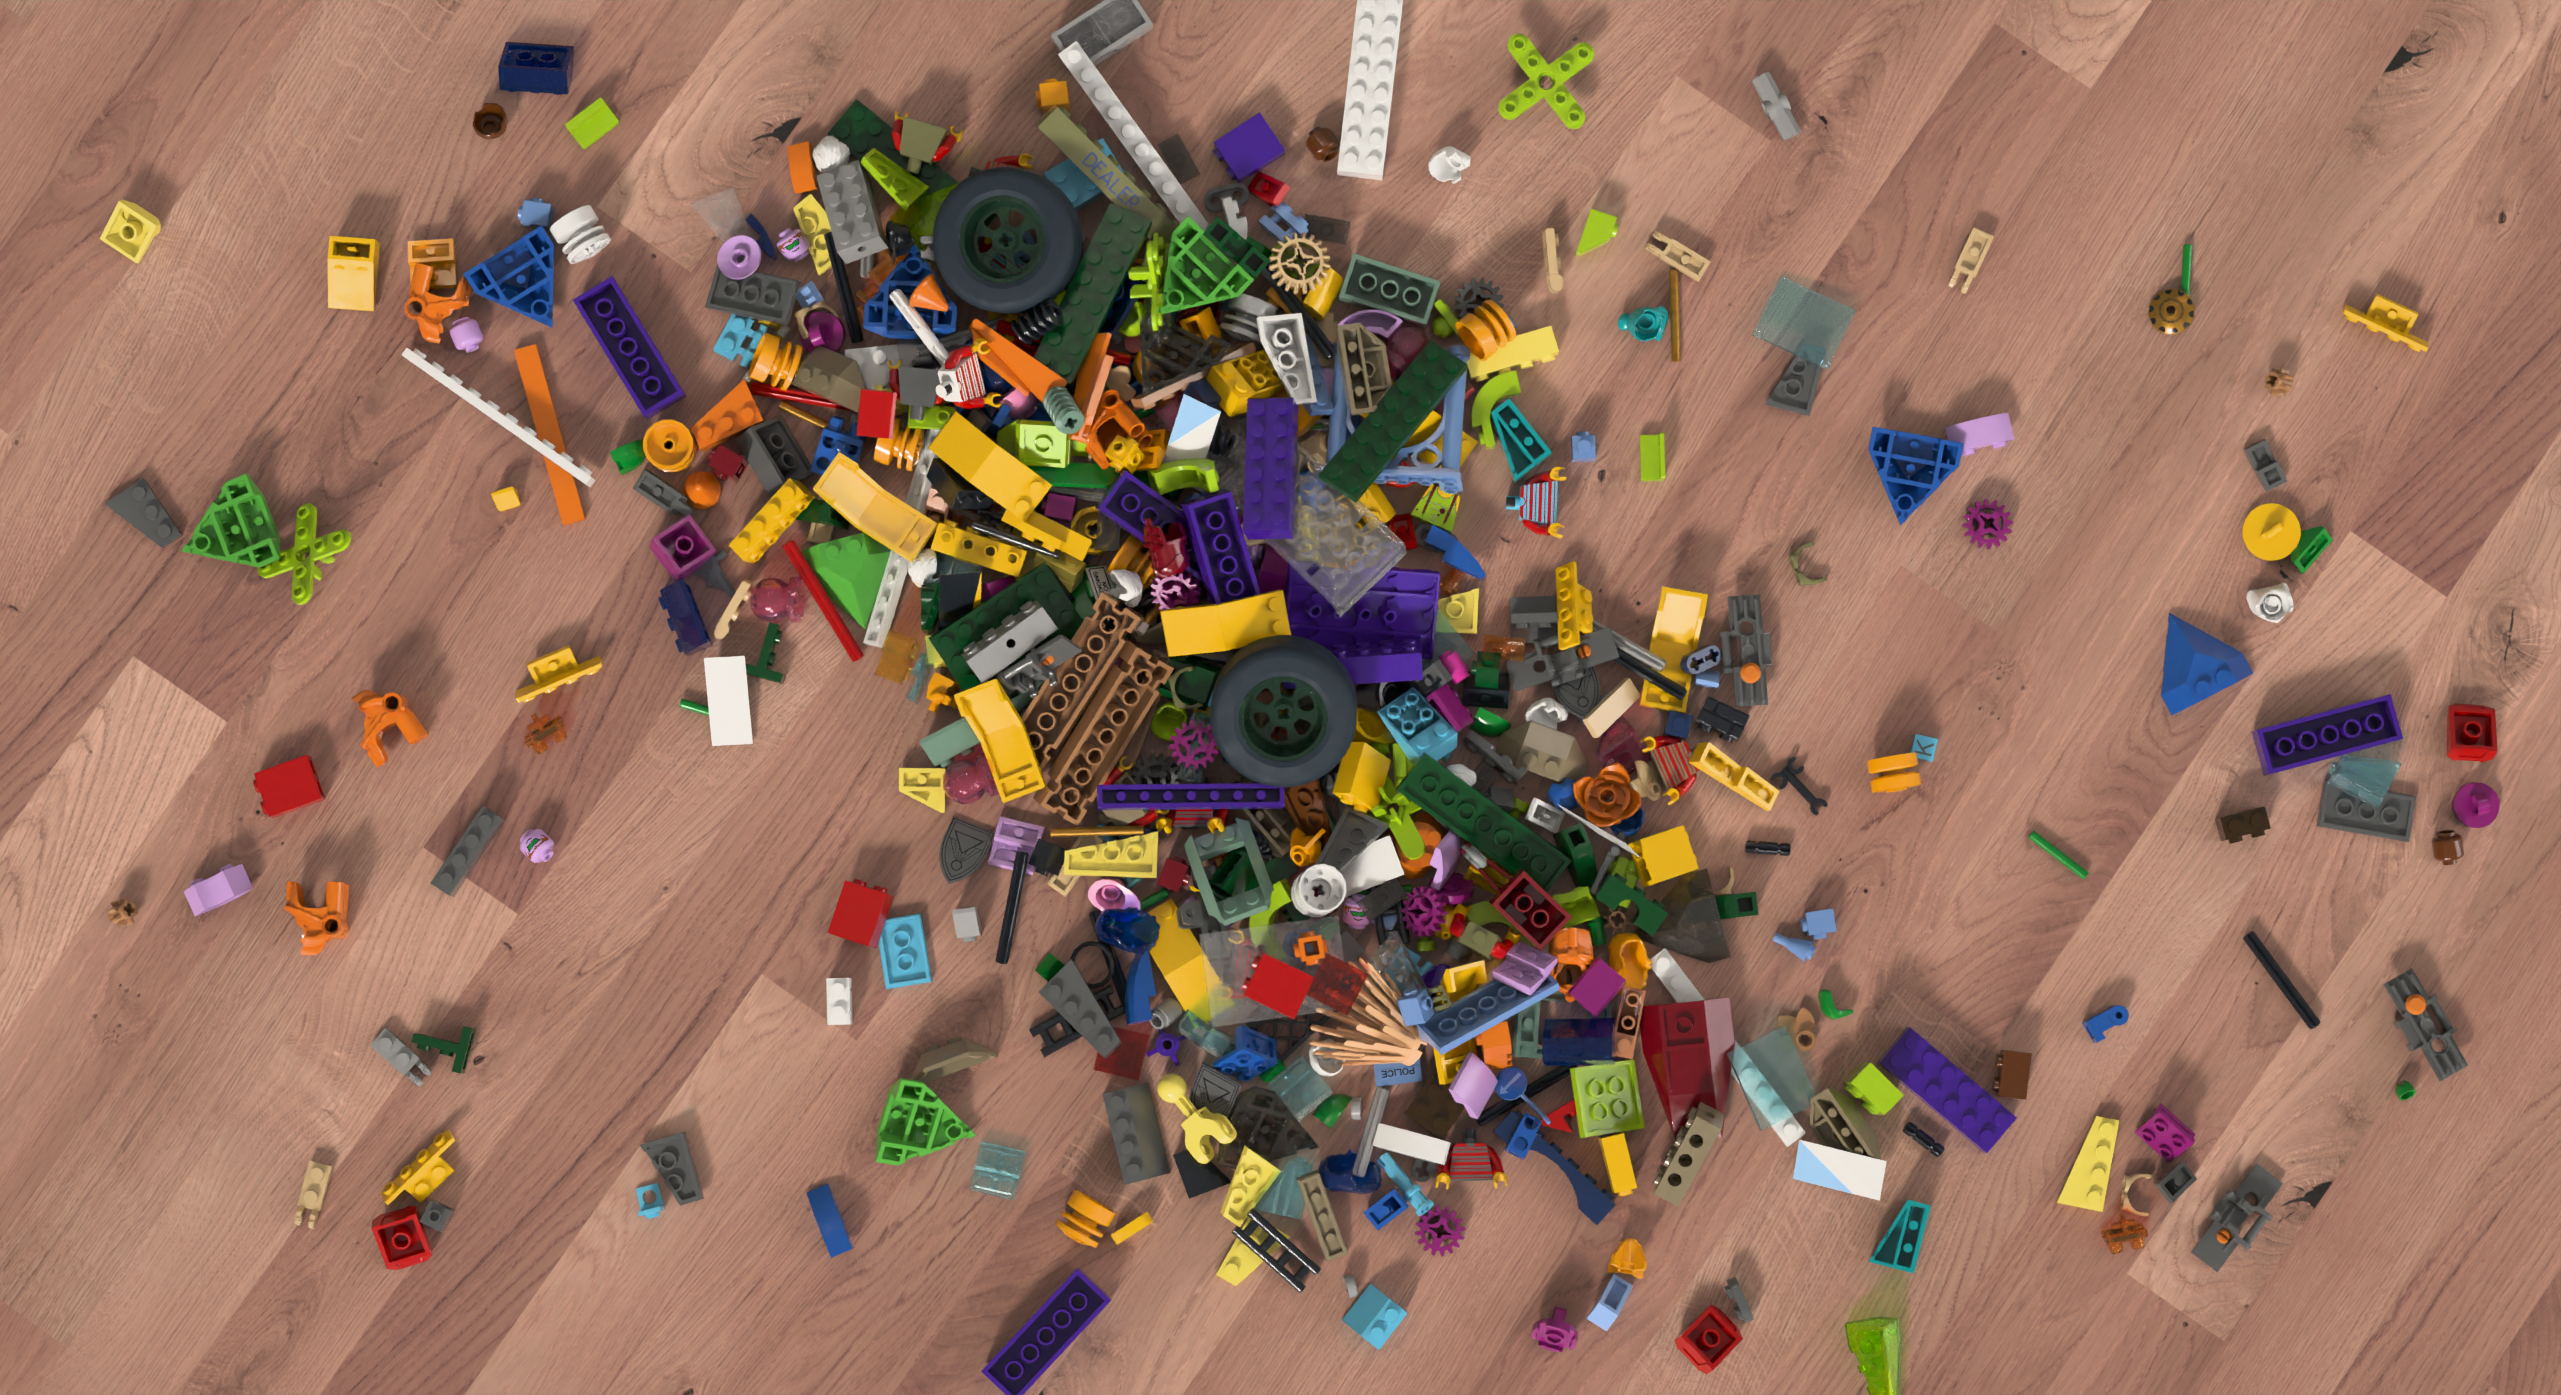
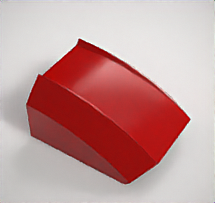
[2447,703,2498,763]
[371,1206,432,1270]
[1674,1305,1743,1374]

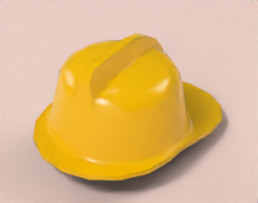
[1353,708,1395,744]

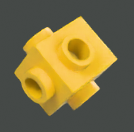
[1105,435,1145,475]

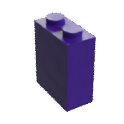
[1213,112,1285,183]

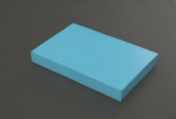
[878,913,932,989]

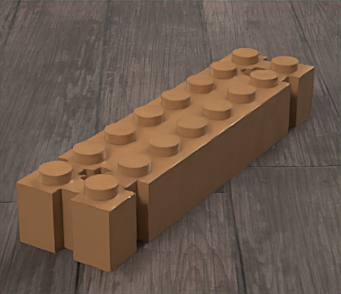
[1021,592,1144,772]
[1033,641,1174,826]

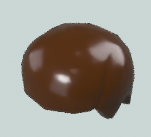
[473,103,508,140]

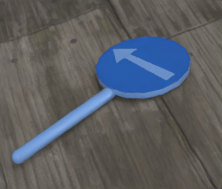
[1495,1067,1551,1124]

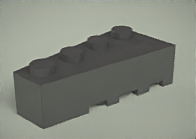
[1039,959,1122,1059]

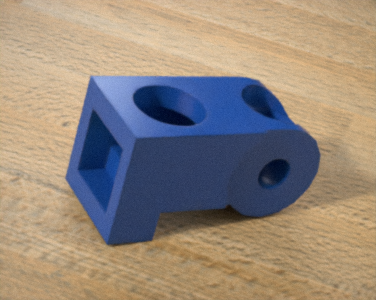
[2082,1005,2129,1043]
[1504,1112,1542,1160]

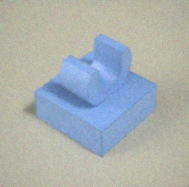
[796,281,825,308]

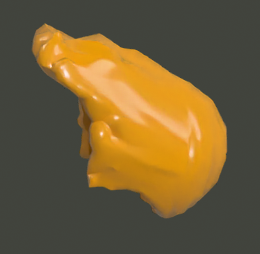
[1608,933,1652,996]

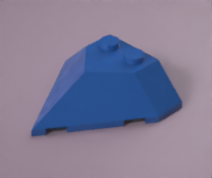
[464,225,554,328]
[863,245,957,339]
[1868,427,1964,526]
[2161,613,2253,716]

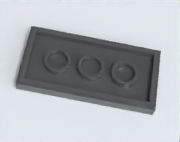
[705,264,801,326]
[2316,781,2416,842]

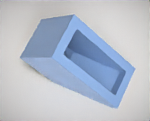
[1587,1274,1633,1331]

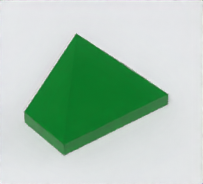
[2291,526,2333,574]

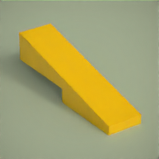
[1689,742,1780,811]

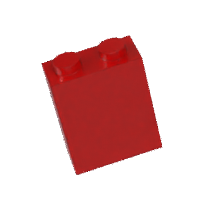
[253,755,326,818]
[828,878,894,949]
[1241,953,1314,1019]

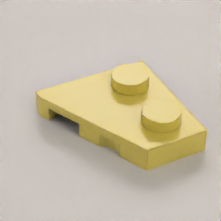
[899,768,946,813]

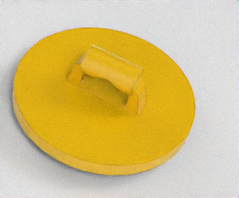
[2242,503,2301,561]

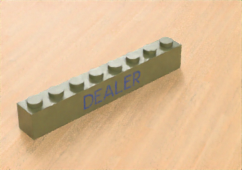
[1035,105,1180,244]

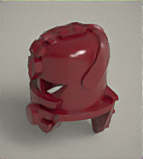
[1143,518,1190,578]

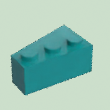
[1490,398,1552,483]
[1868,1200,1931,1274]

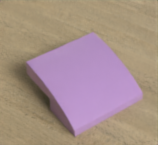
[988,816,1044,875]
[1429,830,1461,891]
[1492,941,1558,995]
[1449,1052,1498,1119]

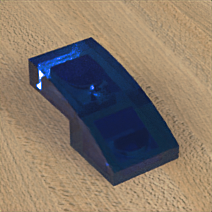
[745,214,777,261]

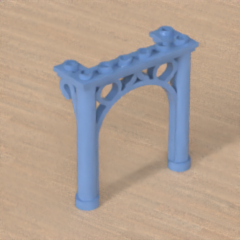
[1322,341,1471,494]

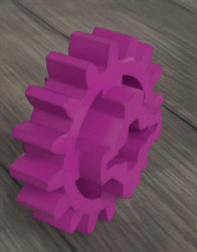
[1962,499,2013,550]
[1150,571,1202,610]
[1169,720,1219,771]
[1401,886,1447,937]
[1415,1206,1465,1256]

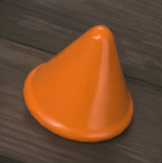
[909,274,949,312]
[683,471,721,510]

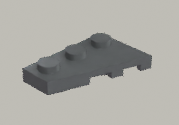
[640,1132,704,1206]

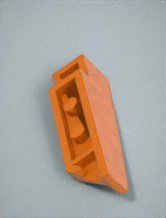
[968,318,1068,404]
[1068,333,1114,444]

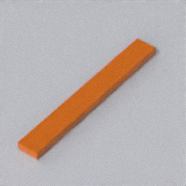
[514,344,586,526]

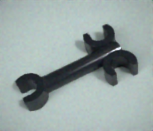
[1770,757,1828,816]

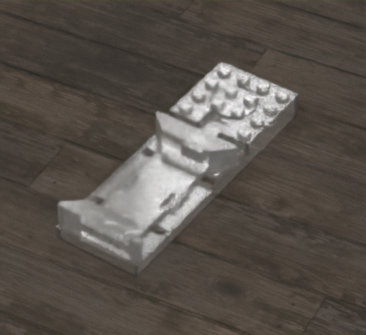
[1150,399,1407,617]

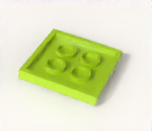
[1570,1059,1645,1138]

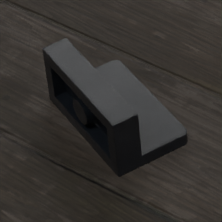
[1462,671,1509,709]

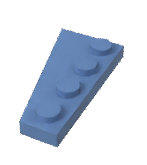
[1303,335,1334,416]

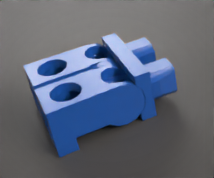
[810,415,867,475]

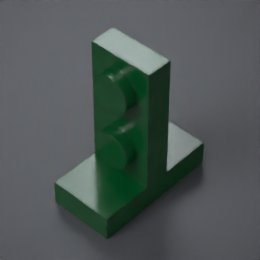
[795,499,850,530]
[745,622,786,684]
[412,1026,476,1074]

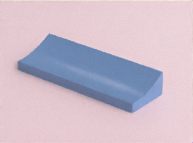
[1417,974,1560,1055]

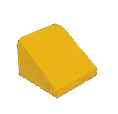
[491,486,520,511]

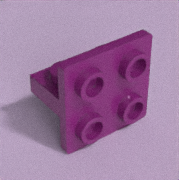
[2135,1104,2196,1163]

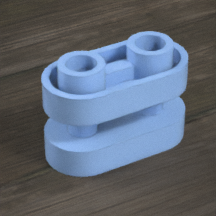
[1258,202,1309,250]

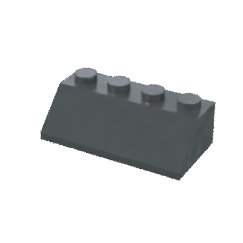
[1103,1083,1170,1185]

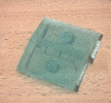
[906,653,929,705]
[1266,1055,1333,1122]
[970,1141,1026,1200]

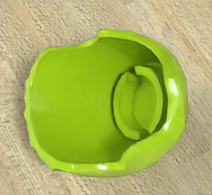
[1114,298,1149,337]
[1151,702,1188,742]

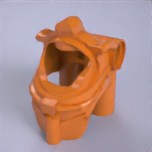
[404,263,472,344]
[1085,389,1153,469]
[352,690,429,768]
[283,881,349,955]
[1549,928,1594,1002]

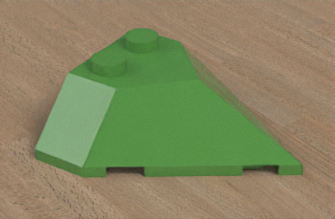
[1159,216,1254,314]
[181,473,281,568]
[801,533,891,630]
[875,1078,976,1166]

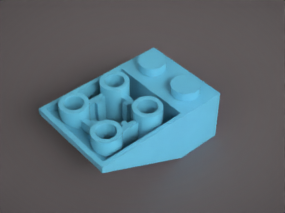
[1378,687,1457,764]

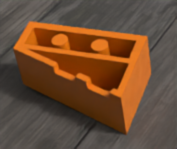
[691,379,765,452]
[1474,1021,1512,1071]

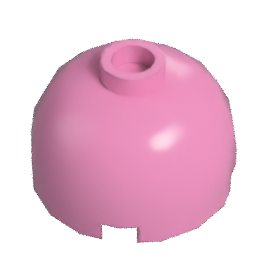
[993,385,1038,419]

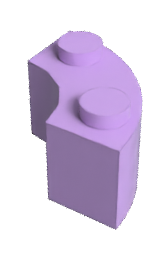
[1338,310,1403,342]
[1945,413,2015,457]
[183,864,253,916]

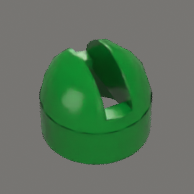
[2395,1080,2416,1101]

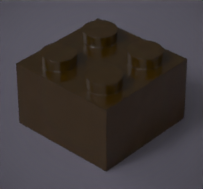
[1404,1075,1465,1140]

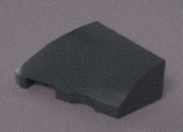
[1173,1150,1231,1199]

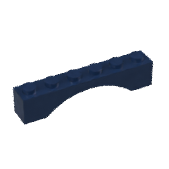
[1493,1111,1616,1225]

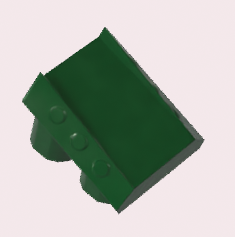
[921,583,940,634]
[1158,655,1221,711]

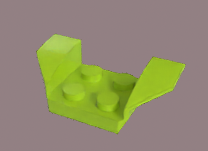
[997,419,1089,468]

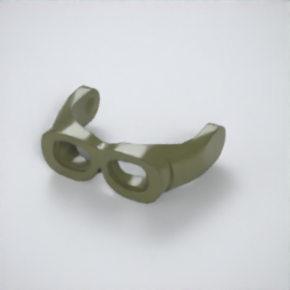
[1788,541,1827,586]
[1168,666,1203,709]

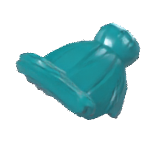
[1618,306,1668,342]

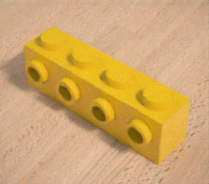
[729,478,815,564]
[931,519,1027,577]

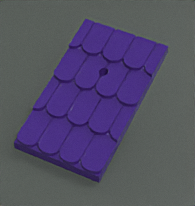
[1285,560,1440,659]

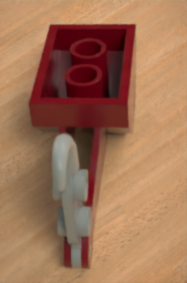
[1459,841,1572,951]

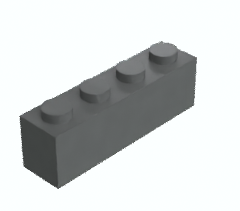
[431,806,506,897]

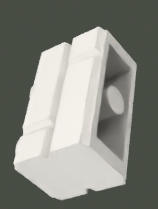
[826,978,853,1025]

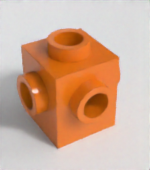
[1293,931,1328,966]

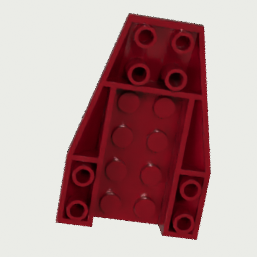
[1640,997,1735,1141]

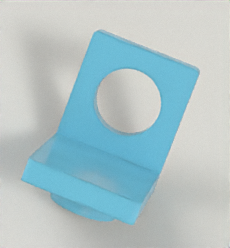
[636,1183,665,1219]

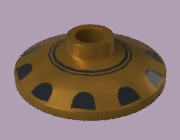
[2148,289,2195,335]

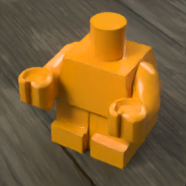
[926,672,960,713]

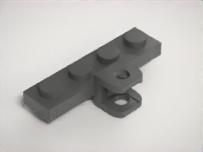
[1176,865,1231,960]

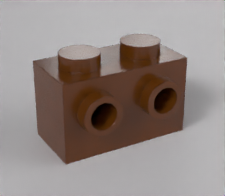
[1992,1050,2032,1100]

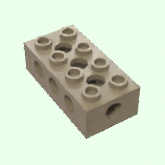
[1653,1102,1725,1207]

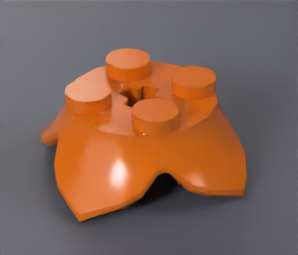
[1573,762,1641,827]
[1387,812,1444,879]

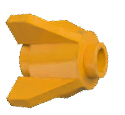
[1290,827,1326,866]
[1607,1238,1647,1279]

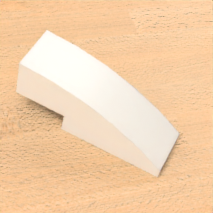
[1373,1123,1451,1165]

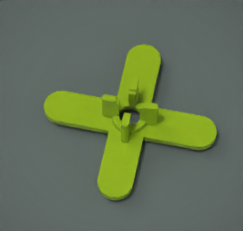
[1498,33,1594,129]
[1128,232,1169,331]
[258,503,352,605]
[1367,774,1426,860]

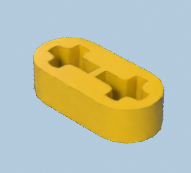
[1111,1211,1153,1245]

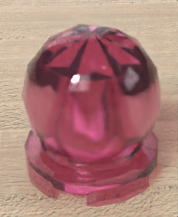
[1386,326,1430,379]
[749,577,804,623]
[943,751,1000,804]

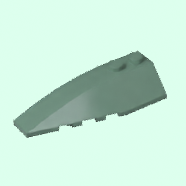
[919,679,1045,768]

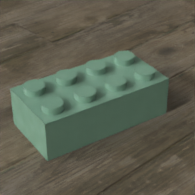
[1339,253,1441,329]

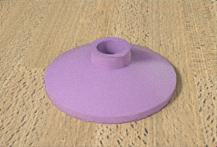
[717,235,761,279]

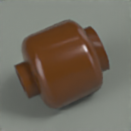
[1306,127,1340,162]
[2432,830,2464,865]

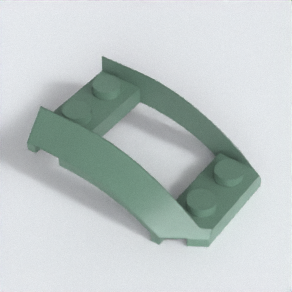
[1184,818,1274,926]
[1511,991,1612,1062]

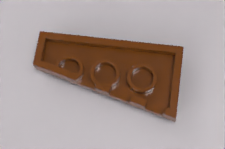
[1284,779,1332,852]

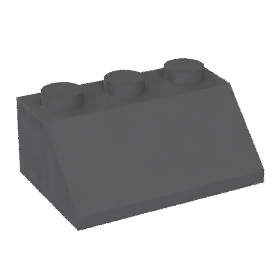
[735,415,816,498]

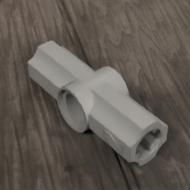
[1751,72,1801,142]

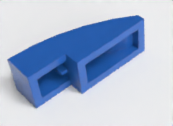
[1424,525,1486,581]
[1125,950,1157,1025]
[807,1184,854,1258]

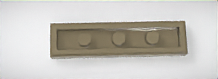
[1296,1170,1348,1261]

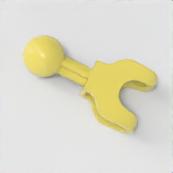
[1157,1073,1237,1164]

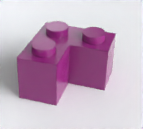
[1041,493,1078,543]
[1258,542,1296,599]

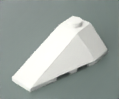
[1256,313,1317,405]

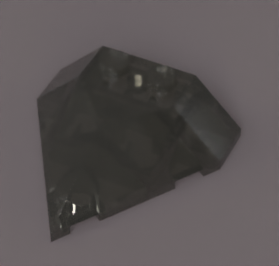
[1140,305,1231,397]
[1632,868,1731,963]
[1217,1086,1319,1169]

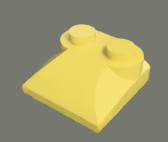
[100,200,161,264]

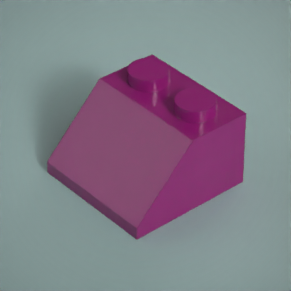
[649,514,717,583]
[1426,684,1474,733]

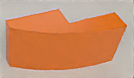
[788,141,817,194]

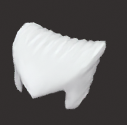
[2246,582,2294,623]

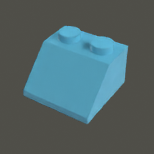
[1342,1283,1407,1350]

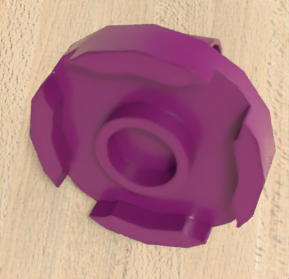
[799,311,846,353]
[2452,782,2500,828]
[1428,873,1474,905]
[1531,1306,1578,1352]

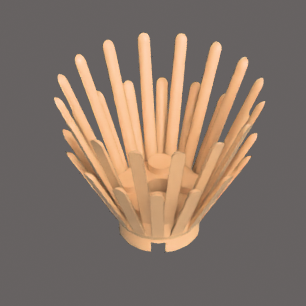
[1309,958,1427,1066]

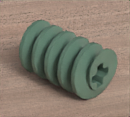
[1043,386,1085,434]

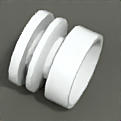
[550,205,611,264]
[1291,864,1346,917]

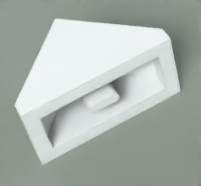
[1524,798,1565,833]

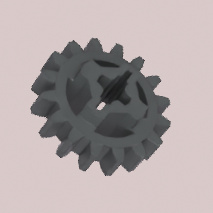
[1454,278,1504,319]
[1131,752,1181,784]

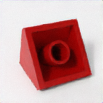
[857,388,897,439]

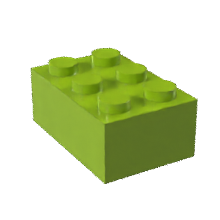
[1843,1062,1904,1115]

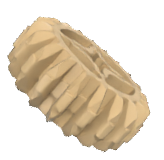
[1269,232,1331,294]

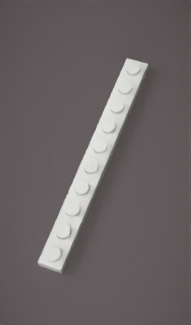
[1058,41,1208,230]
[402,348,595,487]
[863,429,941,649]
[1650,948,1806,1147]

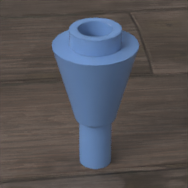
[1773,933,1816,962]

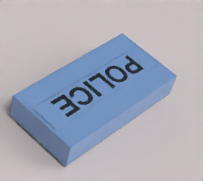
[1373,1058,1422,1087]

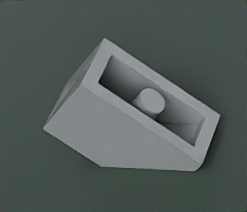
[952,907,981,942]

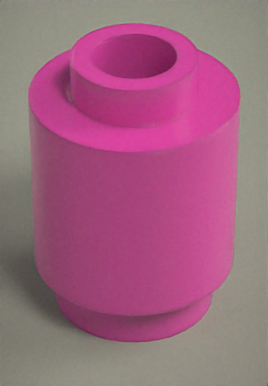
[1438,649,1469,685]

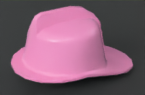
[1088,877,1141,921]

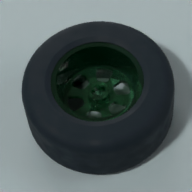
[933,167,1082,314]
[1210,635,1357,787]

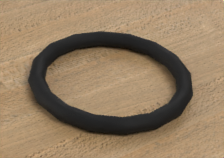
[1070,941,1115,989]

